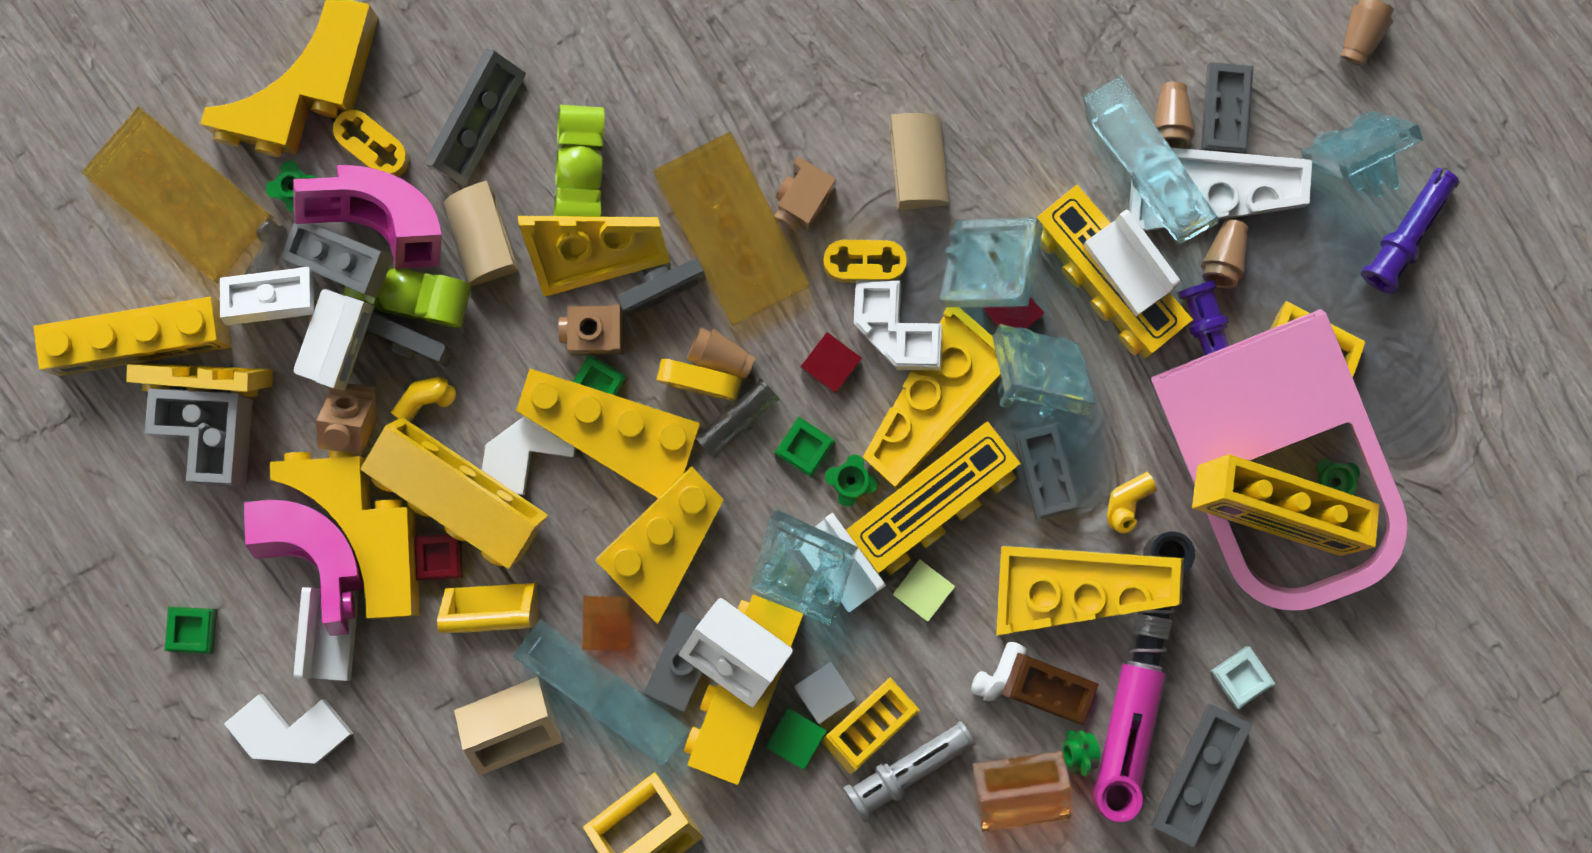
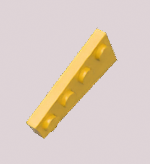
[863,300,1017,490]
[516,368,700,498]
[996,546,1184,636]

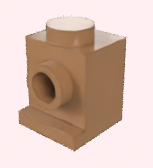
[774,156,836,232]
[558,304,624,355]
[316,383,376,455]

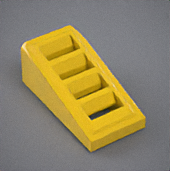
[821,677,920,774]

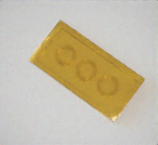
[81,106,274,284]
[653,131,810,327]

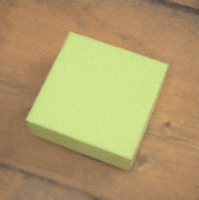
[892,559,955,622]

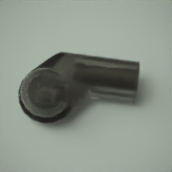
[244,220,289,275]

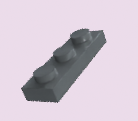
[424,49,526,187]
[280,222,394,298]
[1150,704,1252,848]

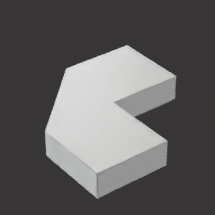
[854,280,943,371]
[482,417,576,495]
[224,694,353,764]

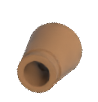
[1340,0,1394,66]
[1151,82,1195,149]
[1201,219,1249,288]
[686,327,755,381]

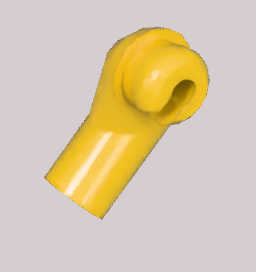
[390,376,456,423]
[1106,472,1157,534]

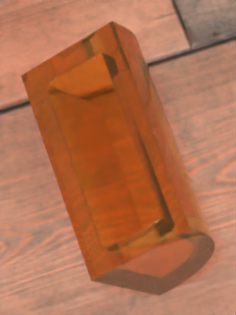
[973,751,1071,832]

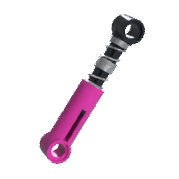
[1091,531,1195,822]

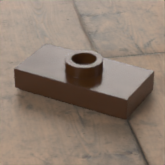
[1002,653,1099,726]

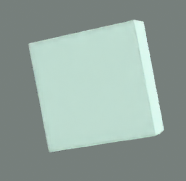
[1210,646,1275,709]

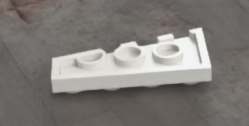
[1129,145,1312,232]

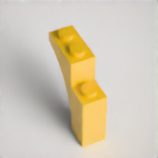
[200,0,379,157]
[270,450,420,618]

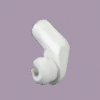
[971,642,1028,701]

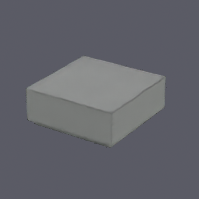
[794,661,855,724]

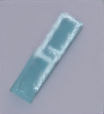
[1083,76,1218,245]
[512,620,691,766]

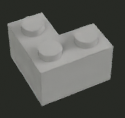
[144,389,253,487]

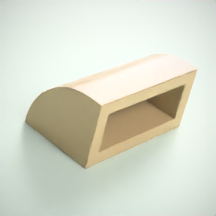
[889,113,950,210]
[443,181,519,286]
[454,676,563,776]

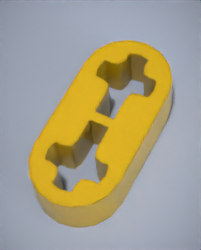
[333,110,410,177]
[823,240,907,283]
[656,359,742,401]

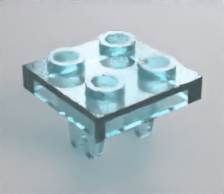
[1301,111,1424,198]
[940,217,1043,307]
[993,324,1096,417]
[749,510,858,625]

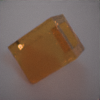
[582,596,633,651]

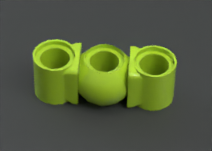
[554,104,605,217]
[343,267,472,328]

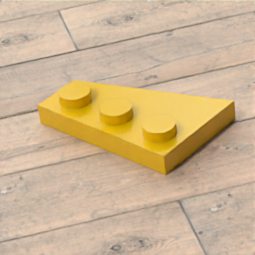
[518,216,671,297]
[126,362,273,397]
[595,466,724,624]

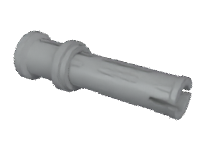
[843,721,976,823]

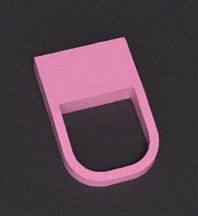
[1151,309,1408,611]

